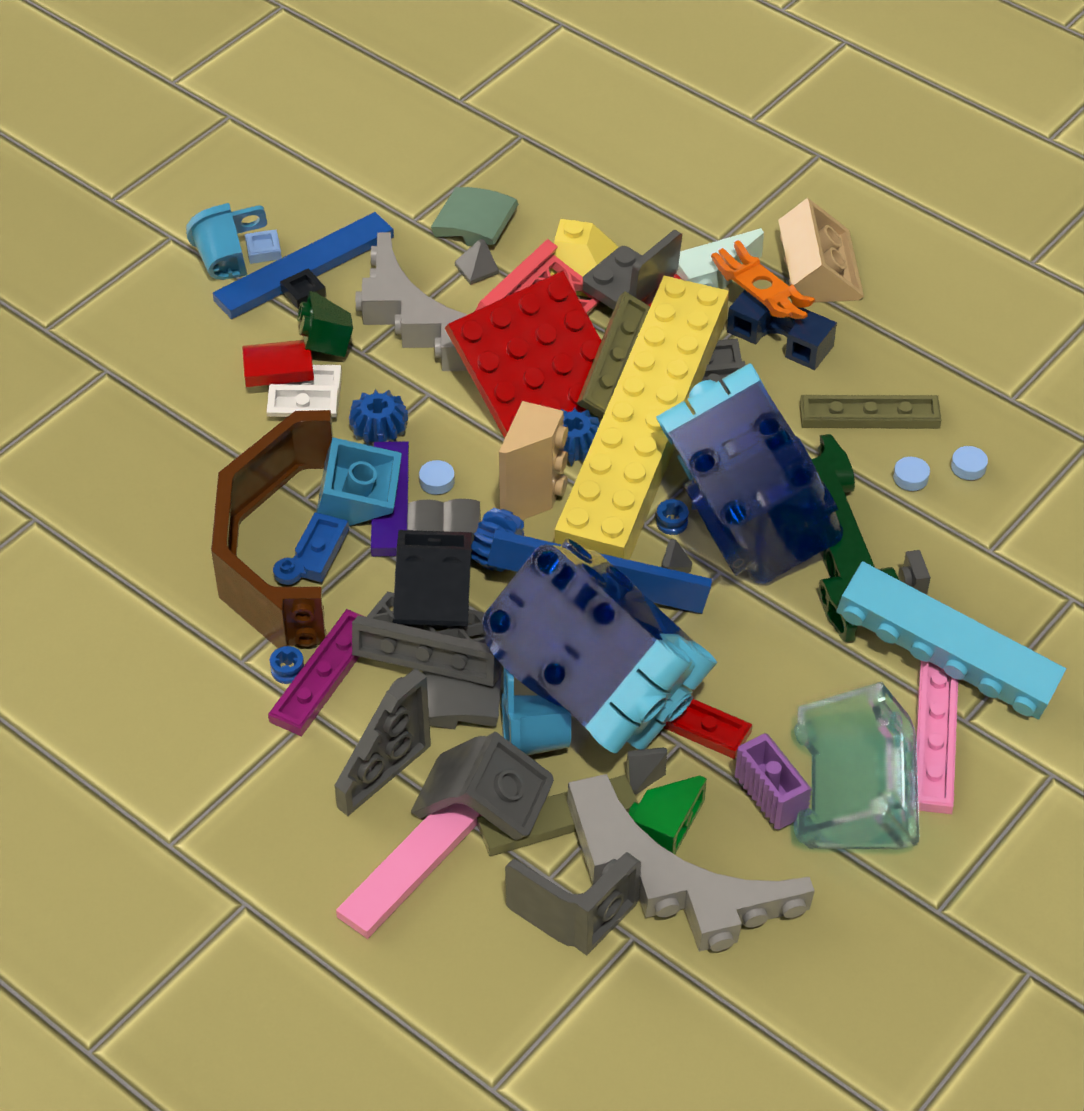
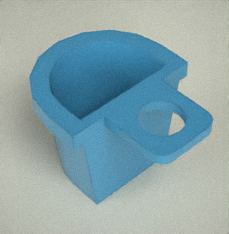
[186,203,267,280]
[502,665,572,756]

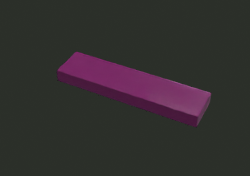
[268,609,365,737]

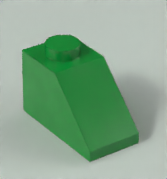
[628,775,707,855]

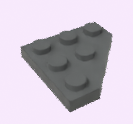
[334,668,431,816]

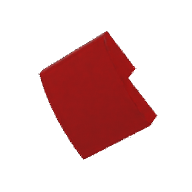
[242,340,314,387]

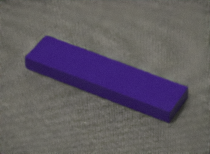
[371,441,409,557]

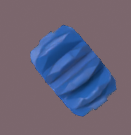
[349,388,408,445]
[560,407,600,466]
[471,508,524,572]

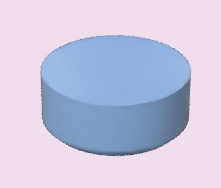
[951,446,988,480]
[893,457,930,491]
[419,460,455,495]

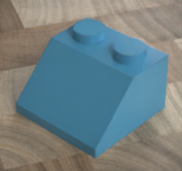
[316,437,402,526]

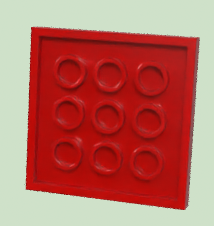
[445,270,602,438]

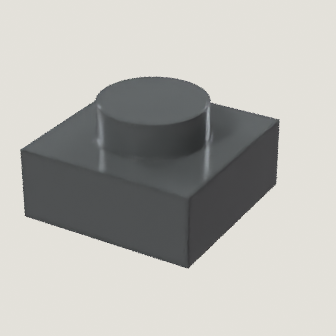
[898,550,931,595]

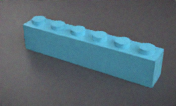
[836,561,1067,720]

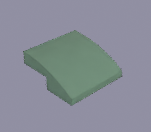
[431,187,519,246]

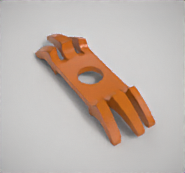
[711,240,815,319]

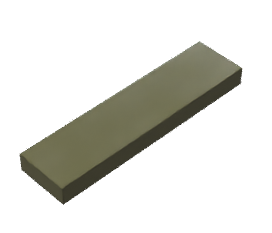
[577,291,650,419]
[800,395,942,429]
[477,774,638,856]

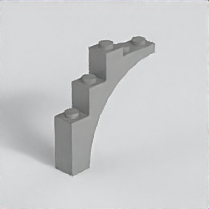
[355,232,468,371]
[567,774,815,952]

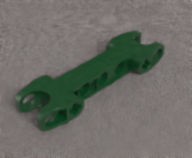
[773,434,899,642]

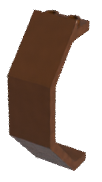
[211,410,333,648]

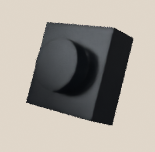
[280,268,326,309]

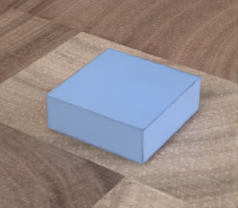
[245,229,282,264]

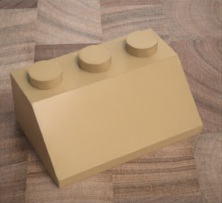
[778,198,864,302]
[499,401,568,520]

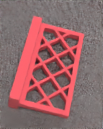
[475,239,601,315]

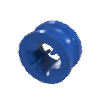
[656,499,689,535]
[269,646,304,684]

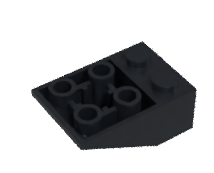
[393,530,472,628]

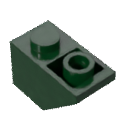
[297,291,353,357]

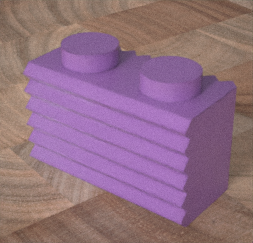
[735,733,812,830]

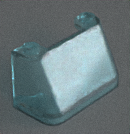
[794,682,919,849]

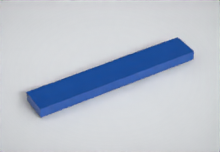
[212,212,394,319]
[487,529,712,614]

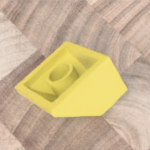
[550,219,618,297]

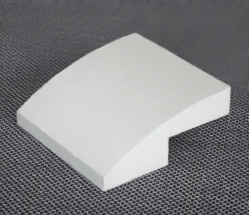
[267,365,342,417]

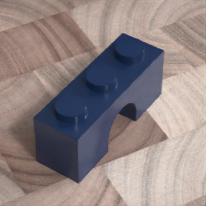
[727,289,837,370]

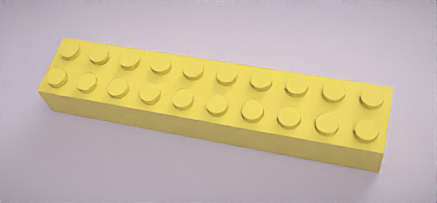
[555,275,729,560]

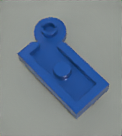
[273,512,349,585]

